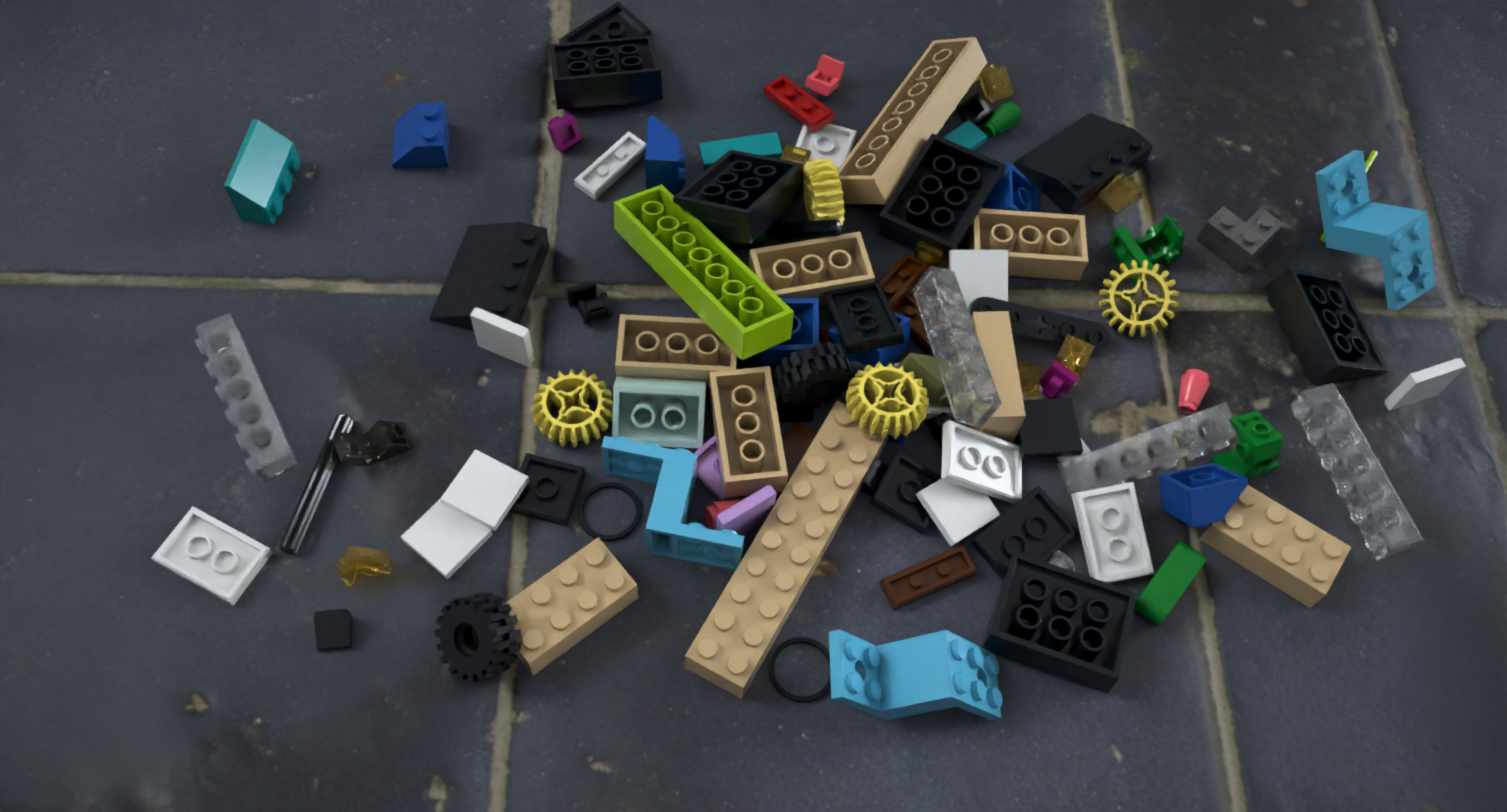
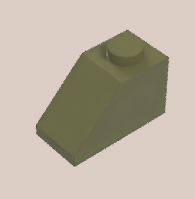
[896,353,967,406]

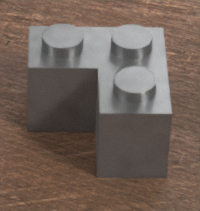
[1196,206,1284,273]

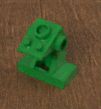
[1108,214,1186,285]
[1209,410,1284,479]

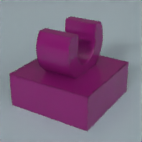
[547,113,582,152]
[1038,359,1080,399]

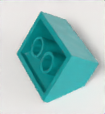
[224,119,301,225]

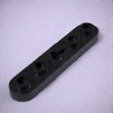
[968,297,1109,351]

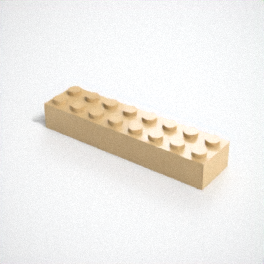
[837,37,987,205]

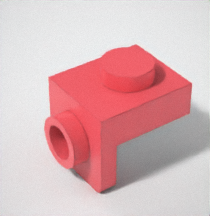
[804,54,845,96]

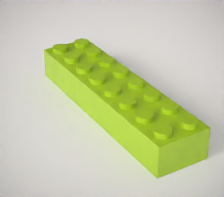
[614,184,794,360]

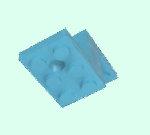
[1315,150,1435,311]
[601,436,744,571]
[829,629,1003,720]

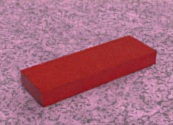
[763,75,835,132]

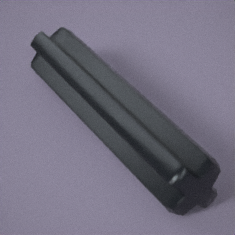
[773,219,843,240]

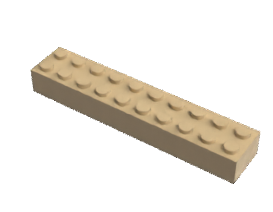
[685,400,889,699]

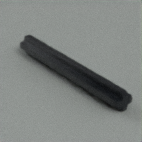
[279,413,354,555]

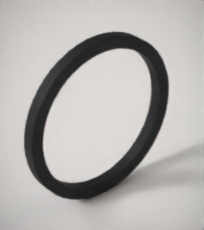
[578,482,641,541]
[769,637,831,702]

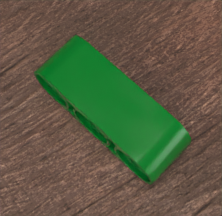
[1134,540,1207,627]

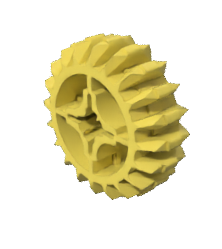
[803,158,845,225]
[1099,260,1179,337]
[845,362,929,440]
[532,368,613,448]

